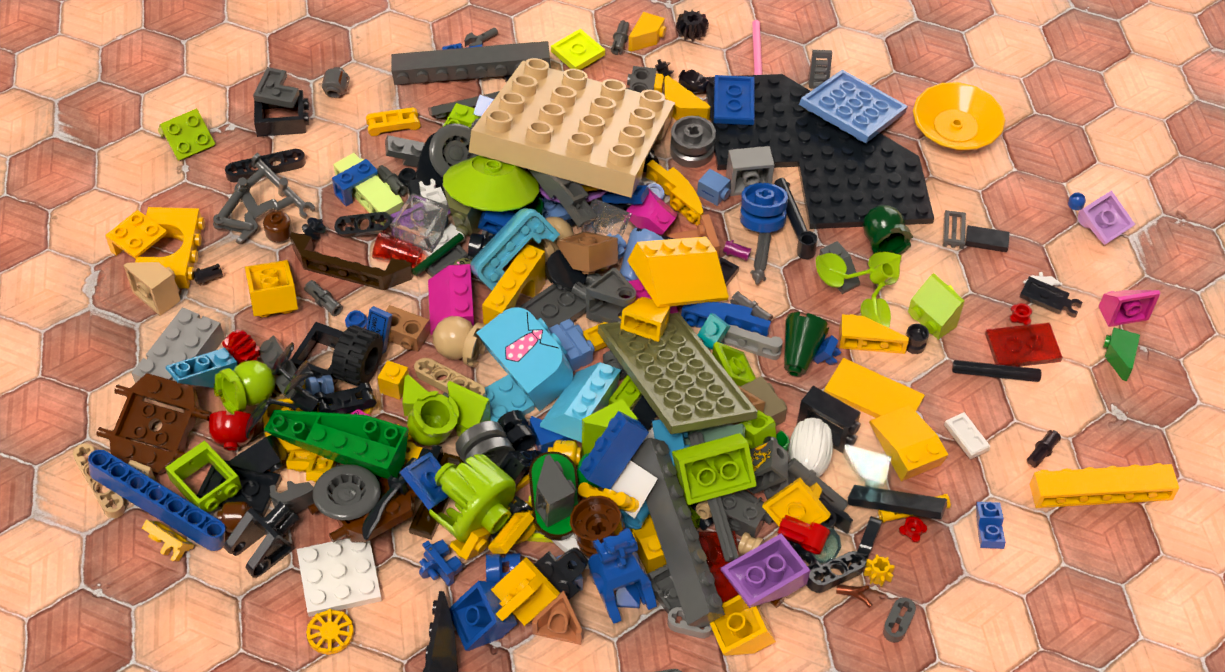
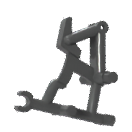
[213,153,315,244]

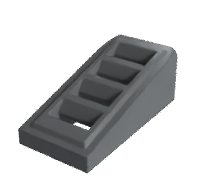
[808,50,833,89]

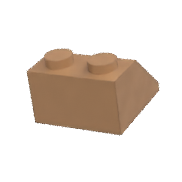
[556,232,618,274]

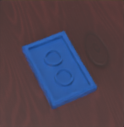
[714,75,754,125]

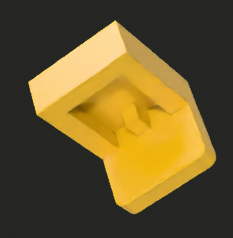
[449,527,491,560]

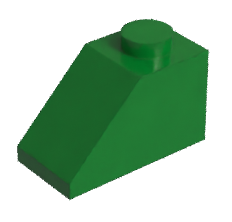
[1103,327,1140,381]

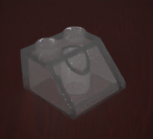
[390,193,449,253]

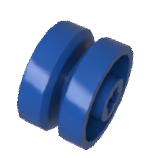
[740,183,788,233]

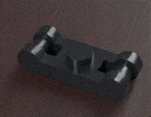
[314,383,377,414]

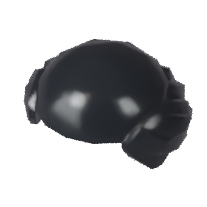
[678,69,709,94]

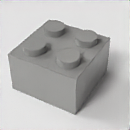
[726,146,774,196]

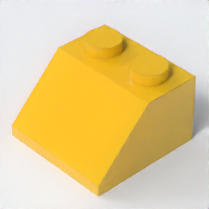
[710,595,776,656]

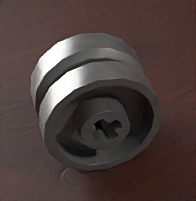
[670,116,716,168]
[455,421,515,467]

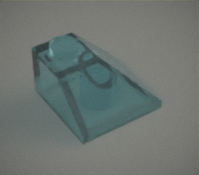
[843,445,892,489]

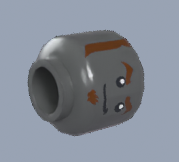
[322,67,350,98]

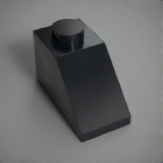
[229,435,288,473]

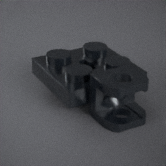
[533,547,588,600]

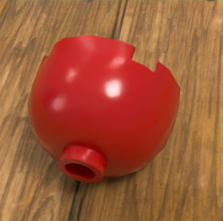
[209,411,256,451]

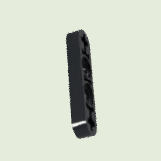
[225,149,306,183]

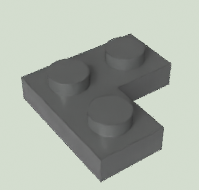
[253,67,300,108]

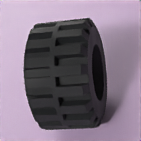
[331,325,383,386]

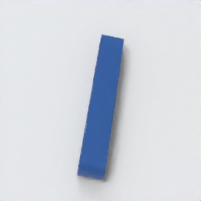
[88,450,225,551]

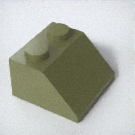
[442,183,482,236]

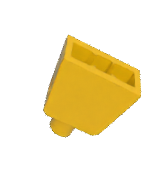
[620,297,670,342]

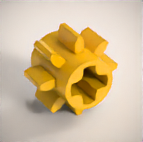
[864,554,895,587]

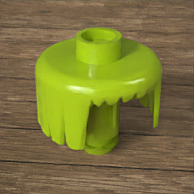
[429,454,516,543]

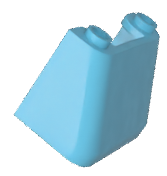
[470,208,560,291]

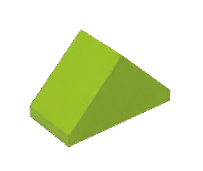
[402,374,428,416]

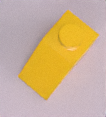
[628,12,667,51]

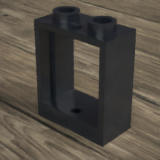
[254,90,309,137]
[291,322,343,385]
[796,386,861,453]

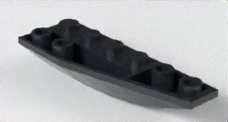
[423,591,458,672]

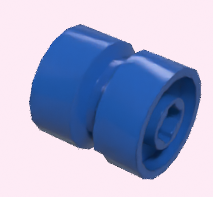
[486,553,521,583]

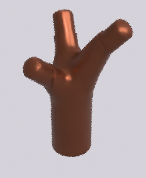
[836,584,873,608]

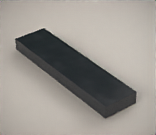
[848,485,947,520]

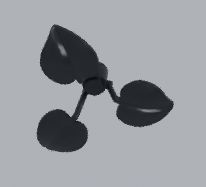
[245,342,319,439]

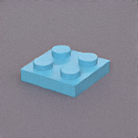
[485,374,534,422]

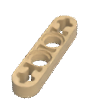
[414,358,487,398]
[73,444,126,519]

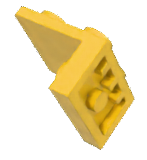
[105,210,167,259]

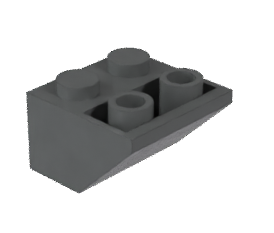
[535,454,576,528]

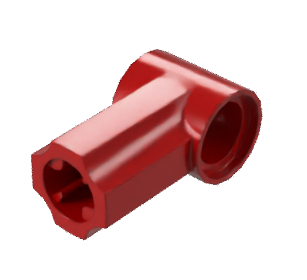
[778,515,830,555]

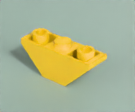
[664,75,711,121]

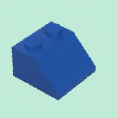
[449,581,517,651]

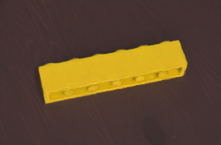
[1029,463,1179,508]

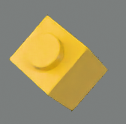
[377,360,409,400]

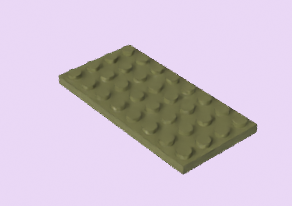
[598,312,758,434]

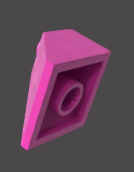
[623,188,678,235]
[1098,290,1161,327]

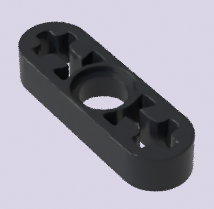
[334,212,395,237]

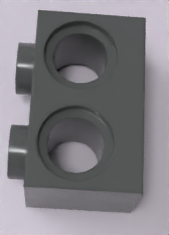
[626,66,657,93]

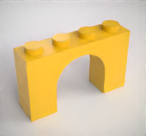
[135,207,205,289]
[482,243,546,325]

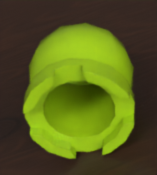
[215,360,275,414]
[407,391,459,446]

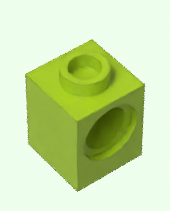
[739,410,776,449]

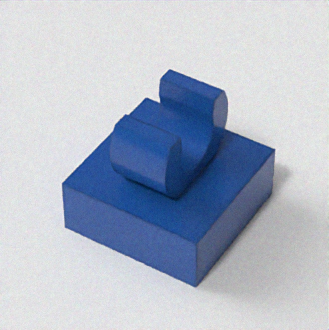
[813,335,841,365]

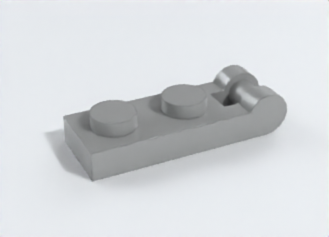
[721,325,783,360]

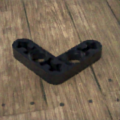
[786,539,866,593]

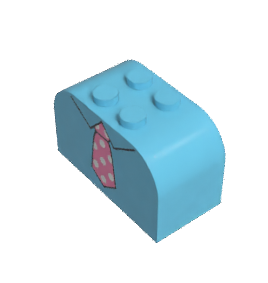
[476,307,573,412]

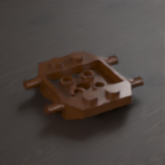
[96,373,212,475]
[308,464,418,543]

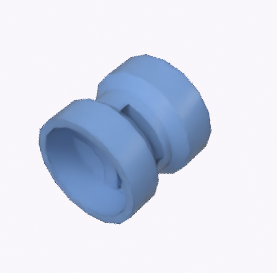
[305,375,334,395]

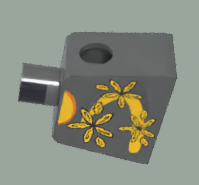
[748,436,789,494]

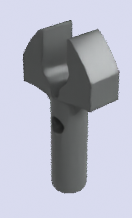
[464,28,498,47]

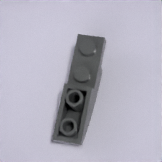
[385,135,469,167]
[529,169,597,227]

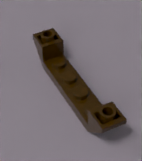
[290,232,413,290]

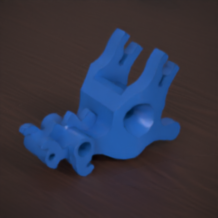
[588,528,657,624]

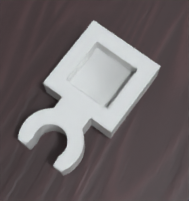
[419,179,447,212]

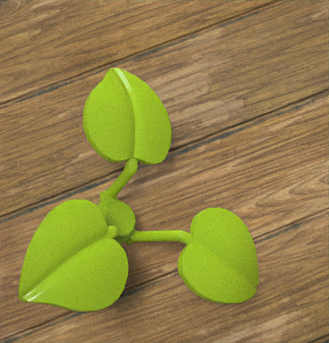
[816,252,902,328]

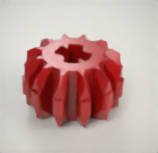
[222,329,261,365]

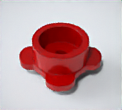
[1010,303,1033,325]
[899,516,927,542]

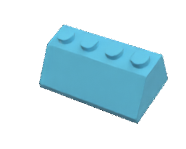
[540,362,621,443]

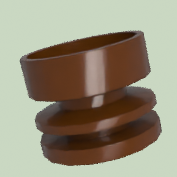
[570,496,626,559]

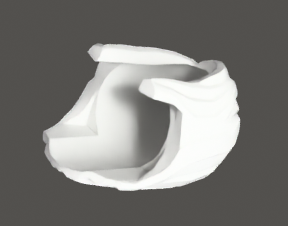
[788,418,833,477]

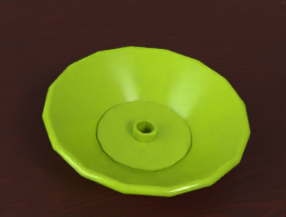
[443,155,539,212]

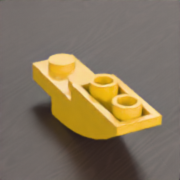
[646,160,703,226]

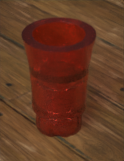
[372,230,423,267]

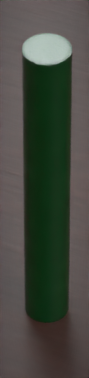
[412,233,464,276]

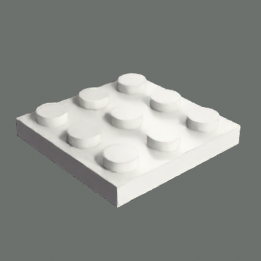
[297,538,382,617]

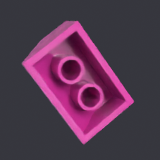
[428,264,474,335]

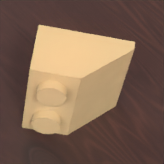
[124,262,181,316]

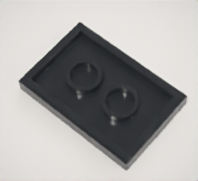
[197,460,282,516]

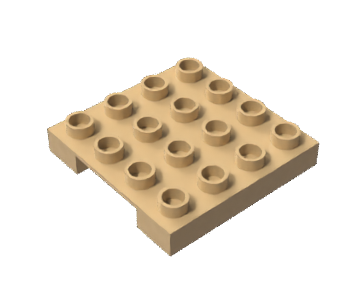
[469,58,675,198]

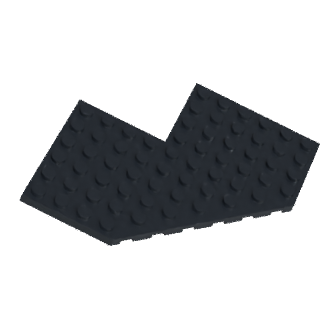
[705,74,934,229]

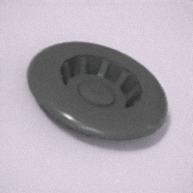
[429,123,478,177]
[313,464,381,520]

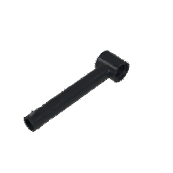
[774,178,817,259]

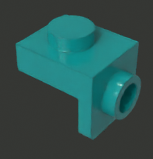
[697,313,731,349]

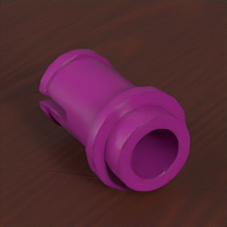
[723,240,751,261]

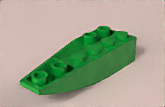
[264,410,409,479]

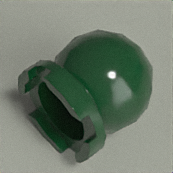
[863,205,913,255]

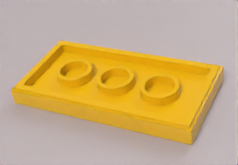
[824,358,925,418]

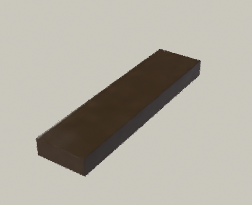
[409,453,464,540]

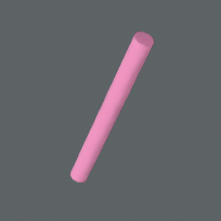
[752,20,762,75]

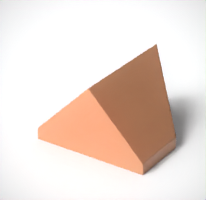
[532,591,582,645]

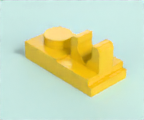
[142,520,195,561]

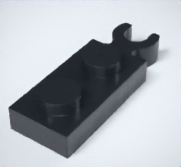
[1020,276,1083,317]

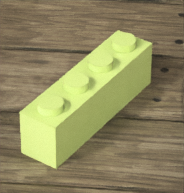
[333,153,404,226]

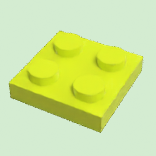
[551,29,605,70]

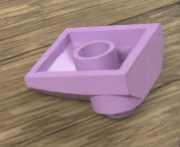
[1078,190,1136,245]

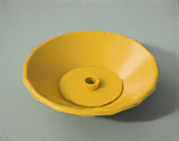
[913,82,1005,150]

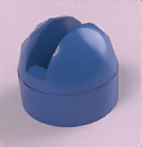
[1068,192,1086,210]

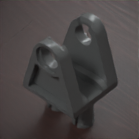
[572,268,636,323]

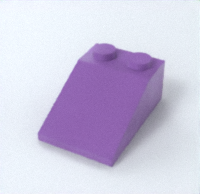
[721,533,811,608]

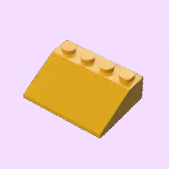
[627,237,729,308]

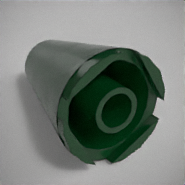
[784,312,829,377]

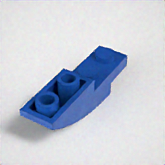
[681,302,771,337]

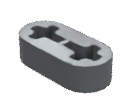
[883,598,916,643]

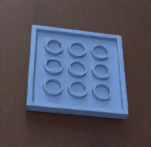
[799,70,908,143]

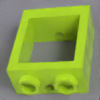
[165,440,242,513]

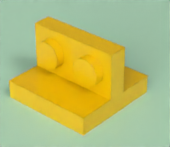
[762,478,831,526]
[491,557,560,626]

